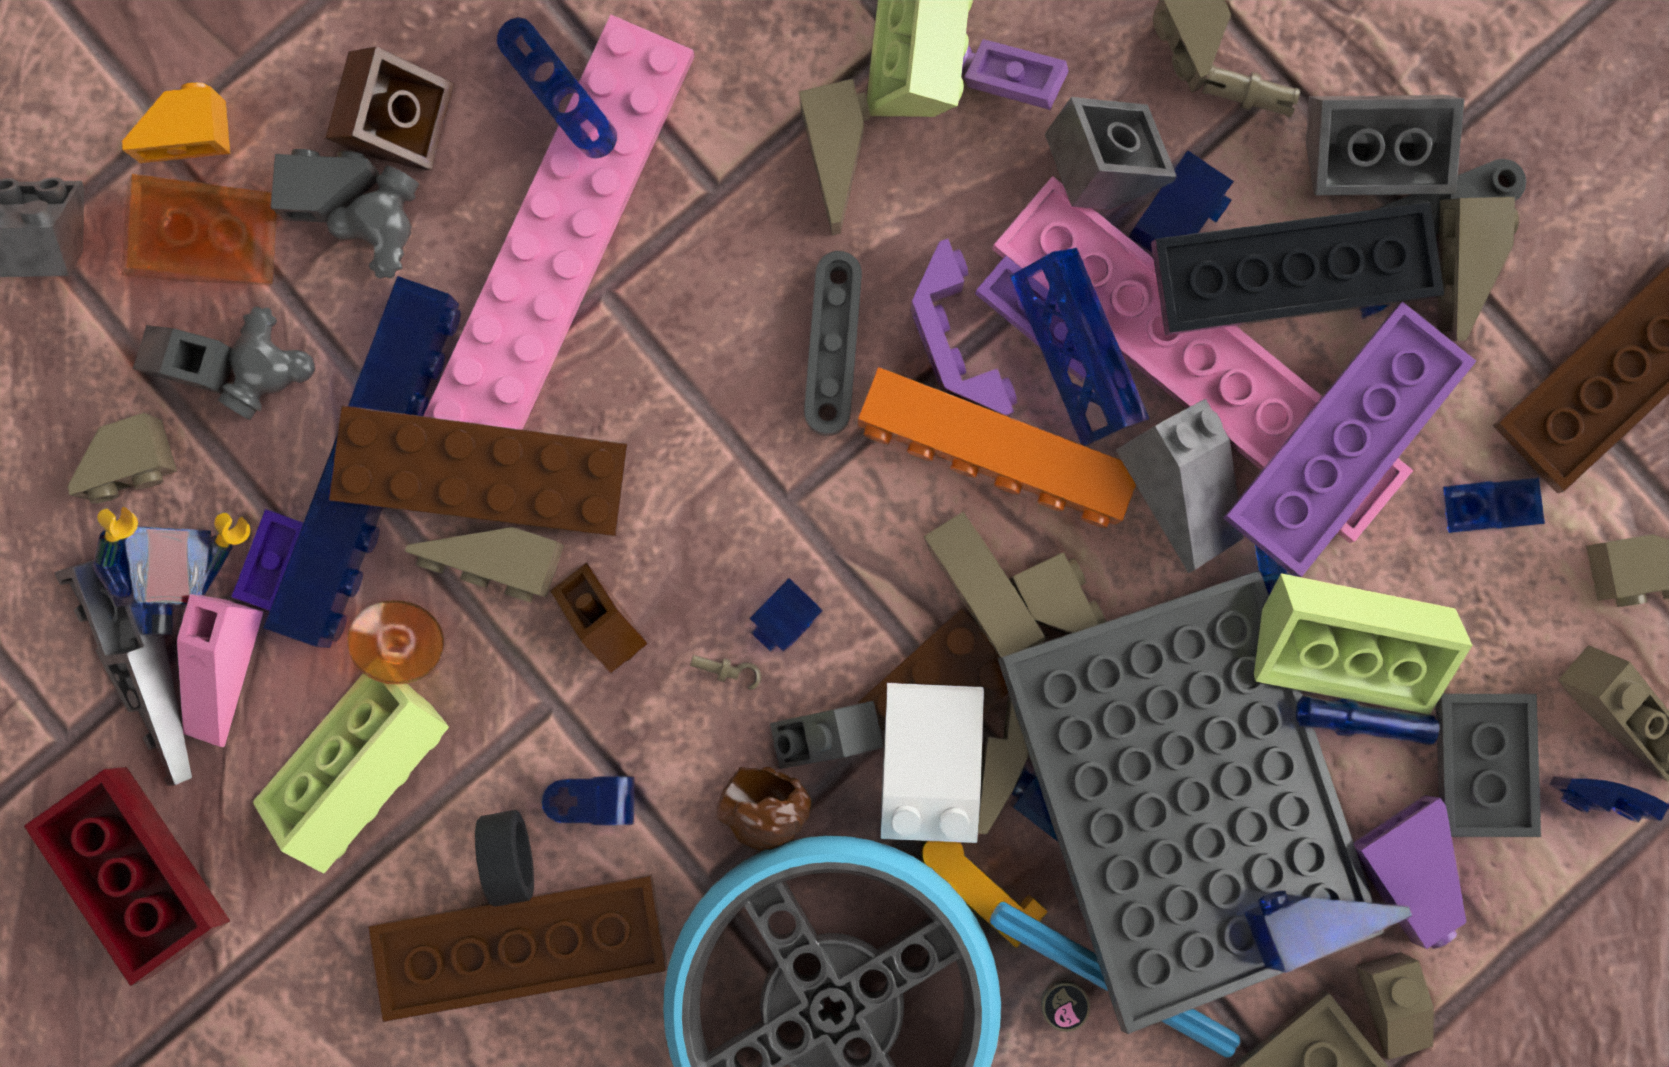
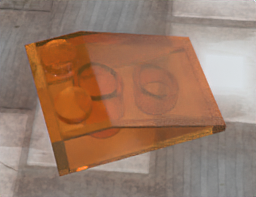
[121,174,277,285]

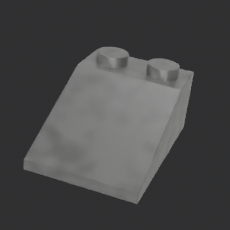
[1116,399,1244,573]

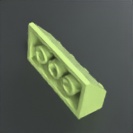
[867,0,973,117]
[1254,573,1473,715]
[253,659,449,874]

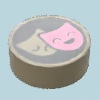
[1041,980,1090,1032]

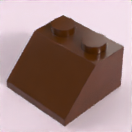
[325,47,454,170]

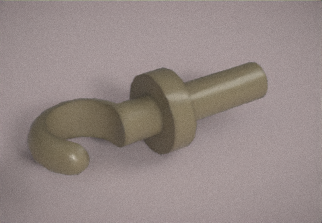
[690,655,761,690]

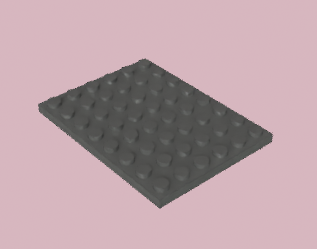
[997,571,1384,1034]

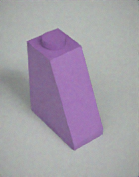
[1354,795,1466,949]

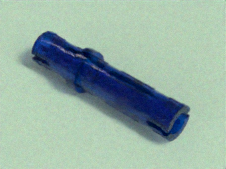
[1295,696,1439,745]

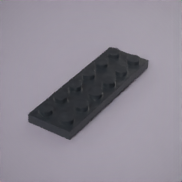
[1151,202,1444,335]

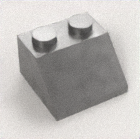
[1045,97,1177,209]

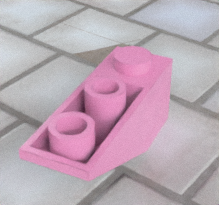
[177,594,264,747]

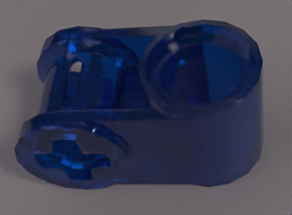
[541,776,635,825]

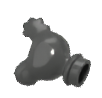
[326,165,419,279]
[217,307,315,420]

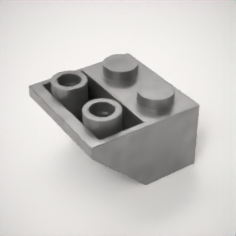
[0,178,84,277]

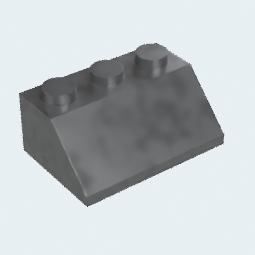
[1306,95,1464,195]

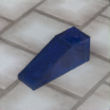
[1244,890,1412,973]

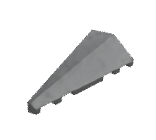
[54,546,192,786]

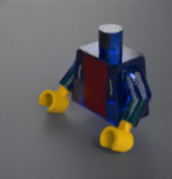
[92,507,251,635]

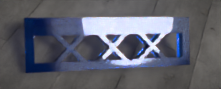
[1010,248,1150,446]

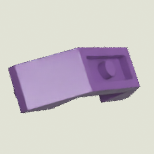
[910,239,1017,418]

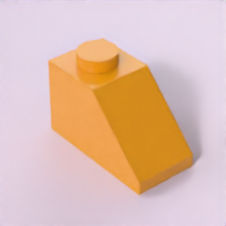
[122,83,230,164]

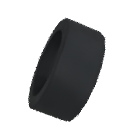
[475,810,534,907]

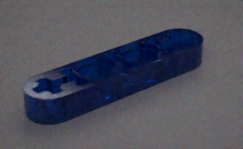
[497,17,617,159]

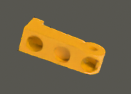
[921,841,1048,948]

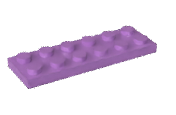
[1223,301,1476,577]

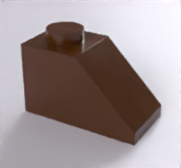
[550,562,648,673]

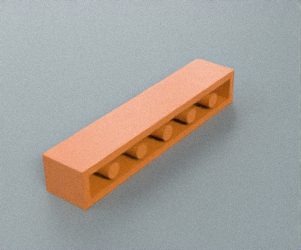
[858,367,1136,529]

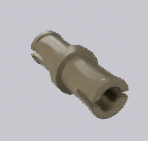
[1202,65,1300,118]

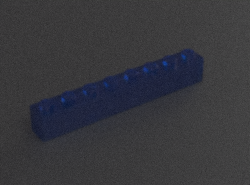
[264,276,461,648]

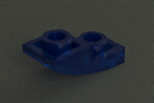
[1442,477,1545,533]
[1550,776,1669,823]

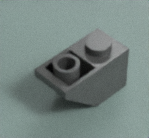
[271,149,379,223]
[133,325,232,394]
[770,701,883,769]

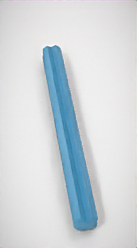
[990,902,1240,1057]

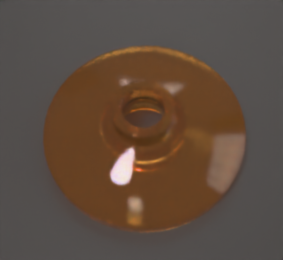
[347,600,444,684]

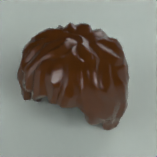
[716,767,811,851]

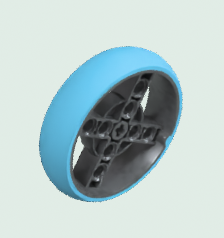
[663,836,1001,1067]

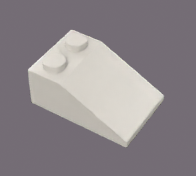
[881,683,984,843]

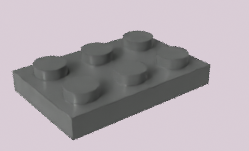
[1436,694,1541,837]

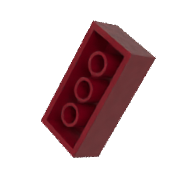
[24,767,231,986]

